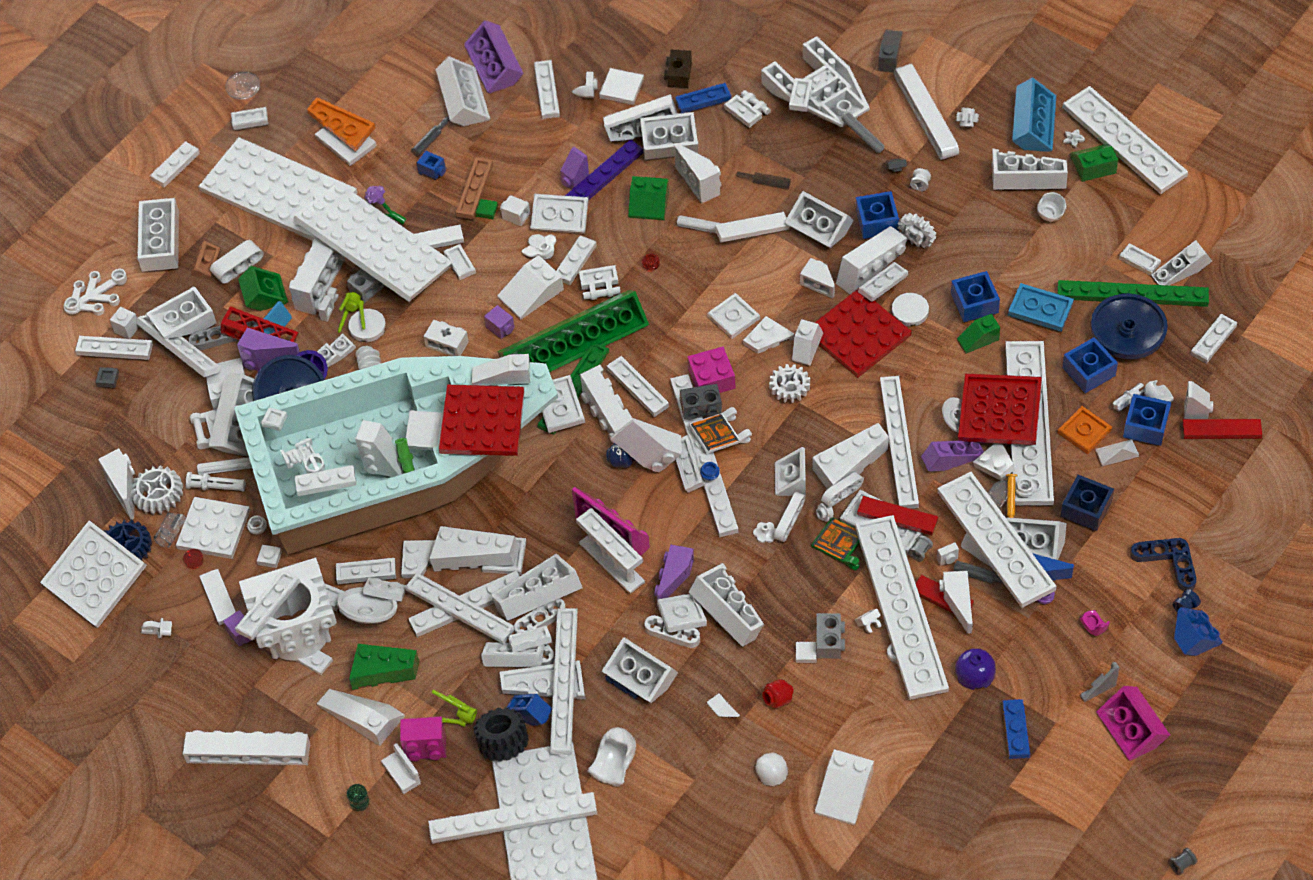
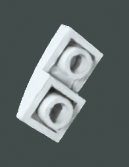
[317,334,356,367]

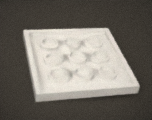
[40,521,147,628]

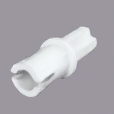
[1112,383,1145,411]

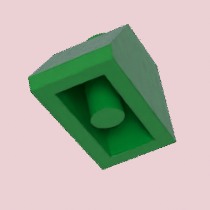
[957,313,1000,354]

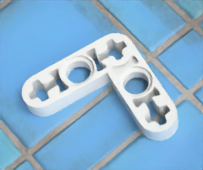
[514,598,566,666]

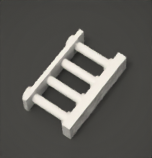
[576,508,645,594]

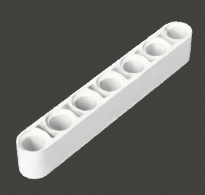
[894,64,959,160]

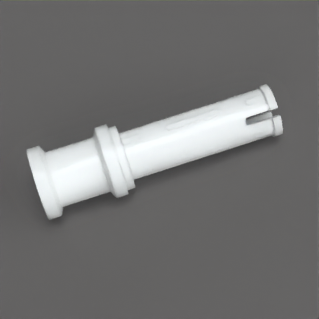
[186,472,246,492]

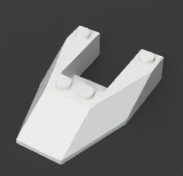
[761,36,870,127]

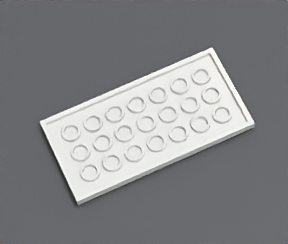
[199,137,357,241]
[293,182,452,302]
[493,742,597,880]

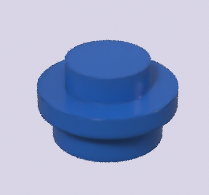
[700,462,720,481]

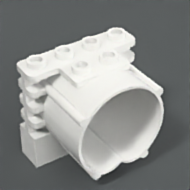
[239,558,337,661]

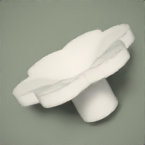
[753,522,776,543]

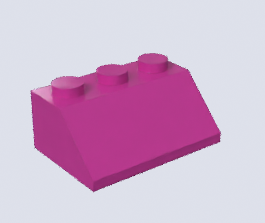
[1096,686,1170,760]

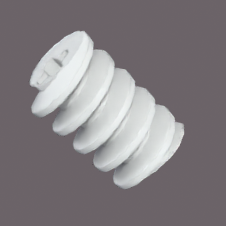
[356,346,381,370]

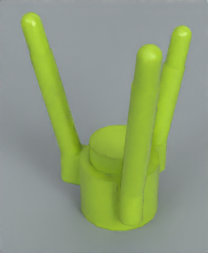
[338,292,366,333]
[432,690,477,727]

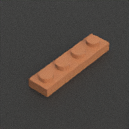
[456,157,493,220]

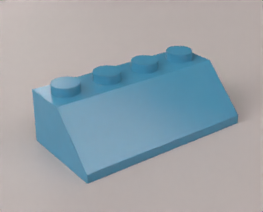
[1012,77,1056,152]

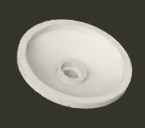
[337,587,397,624]

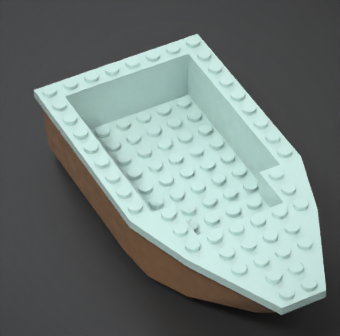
[234,356,558,554]

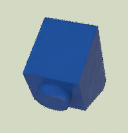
[507,693,552,726]

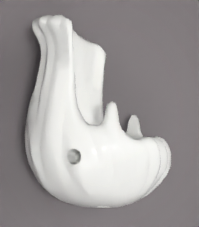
[588,727,636,787]

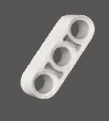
[210,240,263,284]

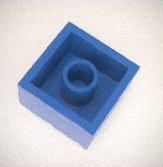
[856,191,899,239]
[951,271,1000,322]
[1062,337,1118,393]
[1123,394,1171,446]

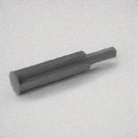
[411,117,450,157]
[954,560,1004,584]

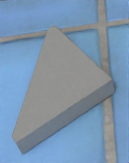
[1081,662,1120,702]

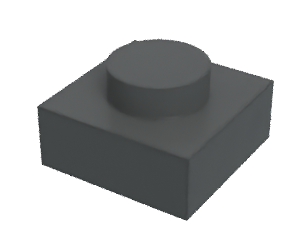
[886,158,907,171]
[96,367,119,388]

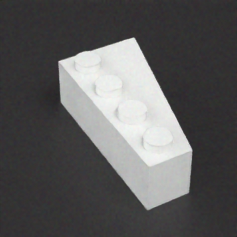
[580,365,633,444]

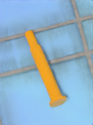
[1006,474,1018,518]

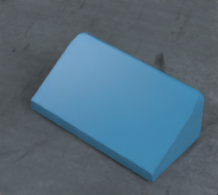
[259,301,292,334]

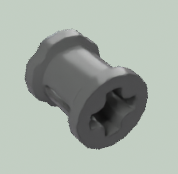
[1168,848,1197,875]

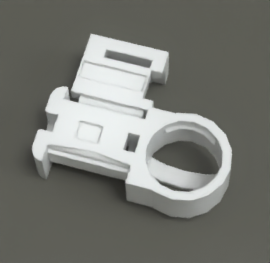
[280,438,325,474]

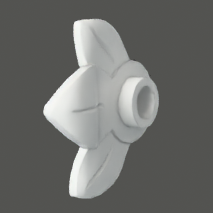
[522,234,556,259]

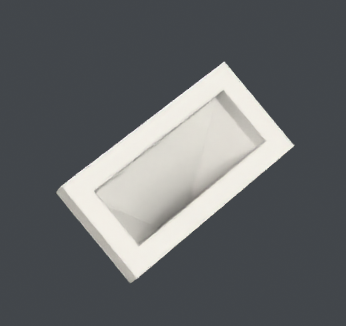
[1095,439,1139,466]

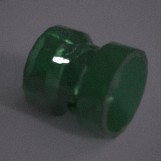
[347,784,370,812]

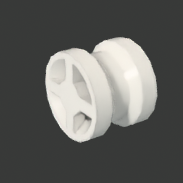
[910,168,931,191]

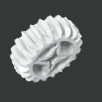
[131,465,183,515]

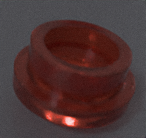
[642,253,660,271]

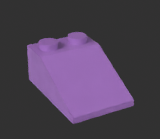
[237,328,300,371]

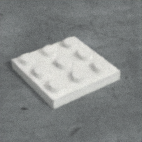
[176,497,250,559]

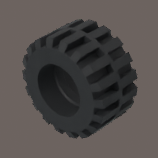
[474,707,529,762]

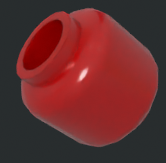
[762,679,794,709]

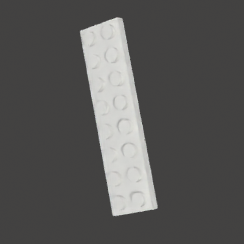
[1063,86,1188,194]
[938,472,1056,608]

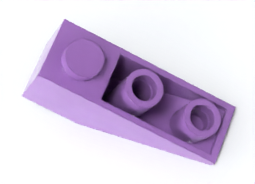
[921,441,984,471]
[654,545,694,600]

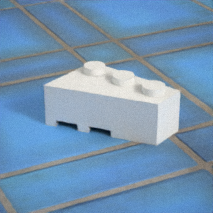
[355,420,404,477]

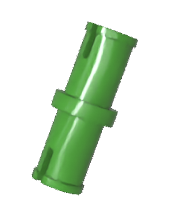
[395,438,415,473]

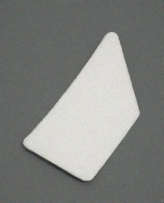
[707,694,740,717]

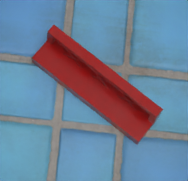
[221,306,298,342]

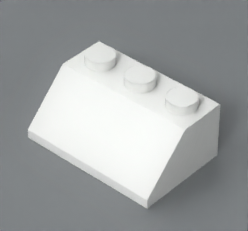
[640,112,698,160]
[784,191,854,248]
[602,637,678,703]

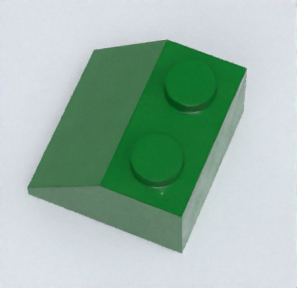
[1070,144,1118,182]
[628,176,669,221]
[238,266,288,311]

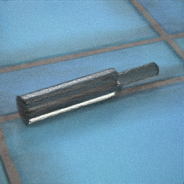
[736,172,791,189]

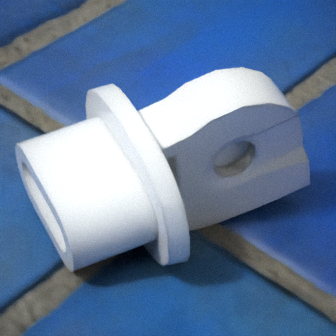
[141,618,172,638]

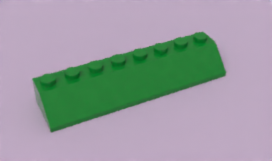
[497,290,649,372]

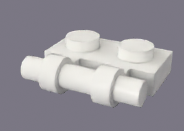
[724,90,771,128]
[579,265,621,300]

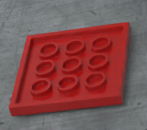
[815,288,912,378]
[958,373,1042,445]
[439,384,525,456]

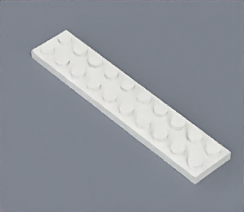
[1005,341,1054,505]
[855,515,949,700]

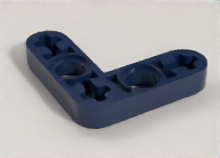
[1130,538,1197,591]

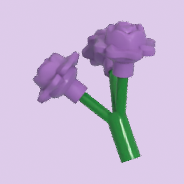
[365,186,407,224]

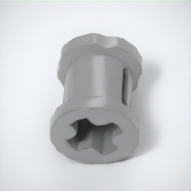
[908,535,933,561]

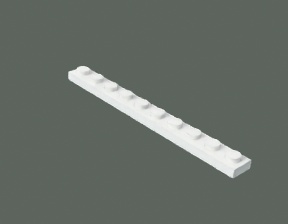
[670,374,738,537]

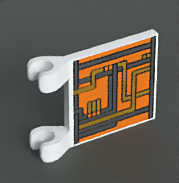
[689,407,752,454]

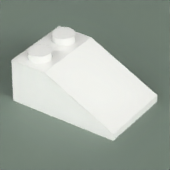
[674,143,721,204]
[497,255,564,320]
[146,286,216,339]
[206,358,245,410]
[611,418,682,473]
[98,449,135,520]
[815,749,874,826]

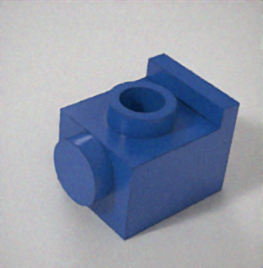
[416,151,446,179]

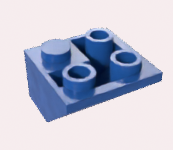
[1174,608,1223,656]

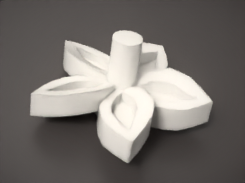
[1063,129,1085,148]

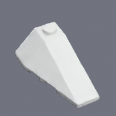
[1005,517,1067,560]
[317,689,405,746]

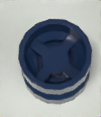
[1172,589,1201,613]

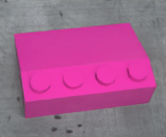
[572,487,650,556]

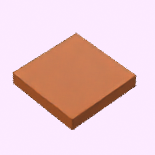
[1057,406,1112,454]

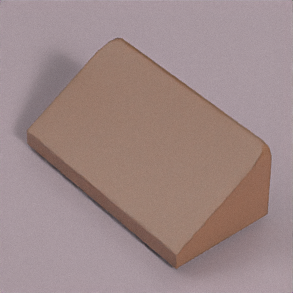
[190,241,220,278]

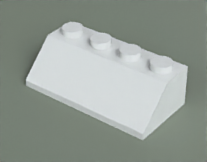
[436,56,490,126]
[209,373,254,457]

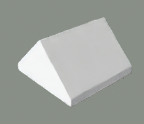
[775,447,806,496]

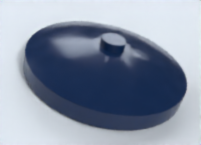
[1091,294,1168,359]
[252,355,325,401]

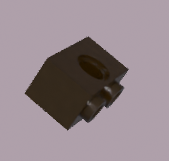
[664,49,692,89]

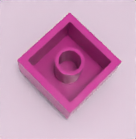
[687,347,736,393]
[400,717,446,761]

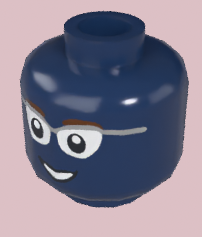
[606,443,635,468]

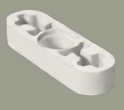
[821,472,864,507]
[774,492,806,542]
[645,615,700,648]

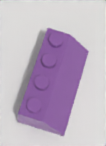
[464,20,524,93]

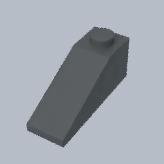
[878,30,903,73]

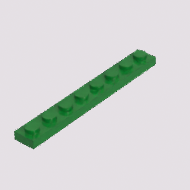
[1057,280,1209,307]

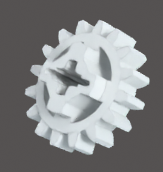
[898,213,936,248]
[769,364,810,403]

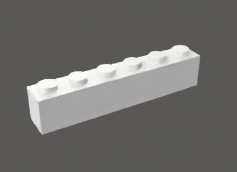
[183,730,310,765]

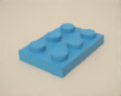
[1008,283,1074,332]

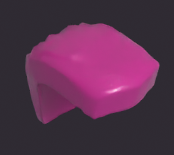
[1080,610,1110,636]

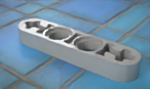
[189,321,258,351]

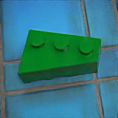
[349,644,419,690]

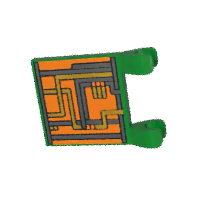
[811,517,860,571]

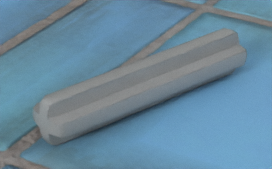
[841,112,885,153]

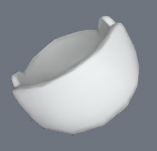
[1037,192,1067,222]
[1145,380,1174,402]
[755,752,788,786]

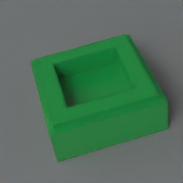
[476,199,498,219]

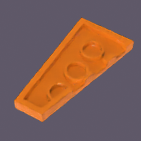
[307,97,376,152]

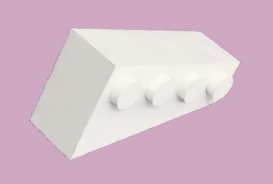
[604,94,678,141]
[992,149,1068,189]
[836,226,907,294]
[813,423,889,489]
[430,526,519,572]
[491,554,582,621]
[689,563,764,647]

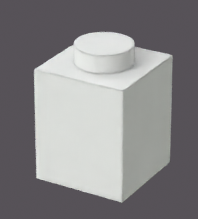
[500,195,530,227]
[110,307,140,339]

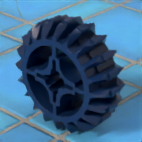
[103,519,152,561]

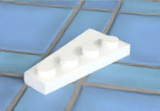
[500,660,585,699]

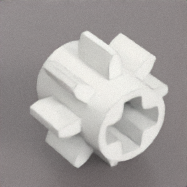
[956,108,979,127]

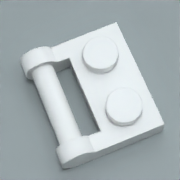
[190,409,217,449]

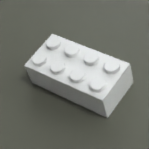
[138,198,179,272]
[289,238,345,315]

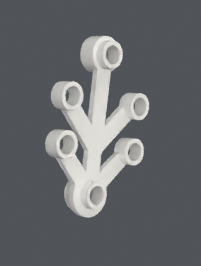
[64,269,127,316]

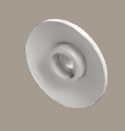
[942,397,962,433]

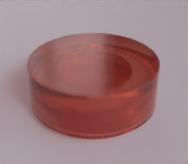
[183,549,204,569]

